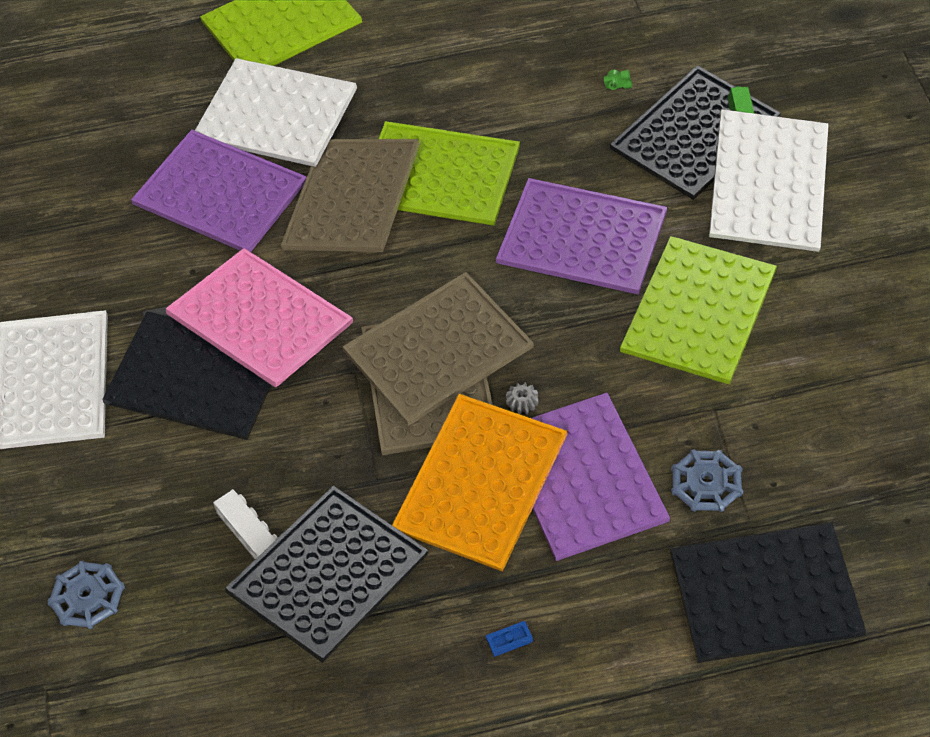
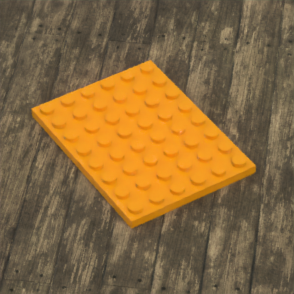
[392,394,568,572]

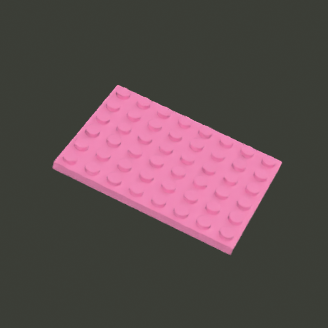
[166,248,353,388]

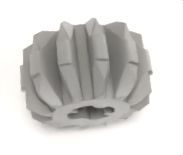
[506,382,539,415]

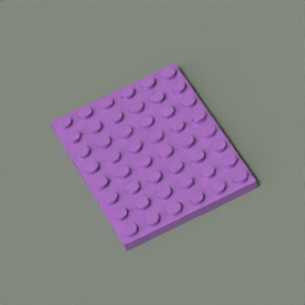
[131,130,307,252]
[496,178,667,295]
[531,393,670,561]

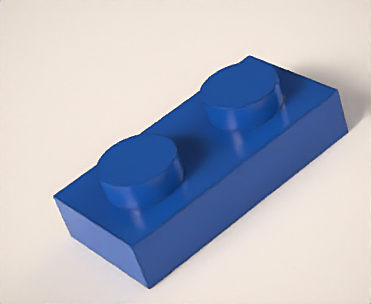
[486,621,533,657]

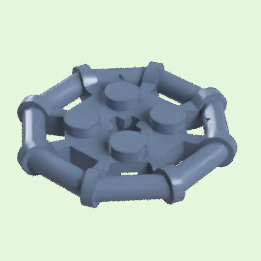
[671,449,743,512]
[48,560,125,629]

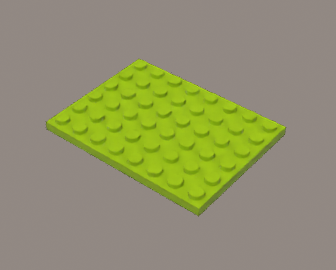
[200,0,362,66]
[379,121,520,226]
[620,236,777,385]

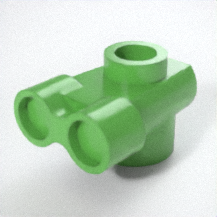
[604,70,632,90]

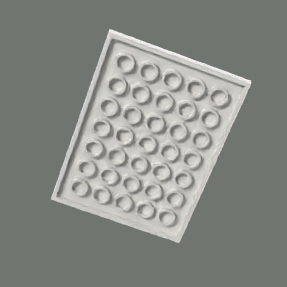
[193,59,357,167]
[709,110,828,252]
[0,310,108,449]

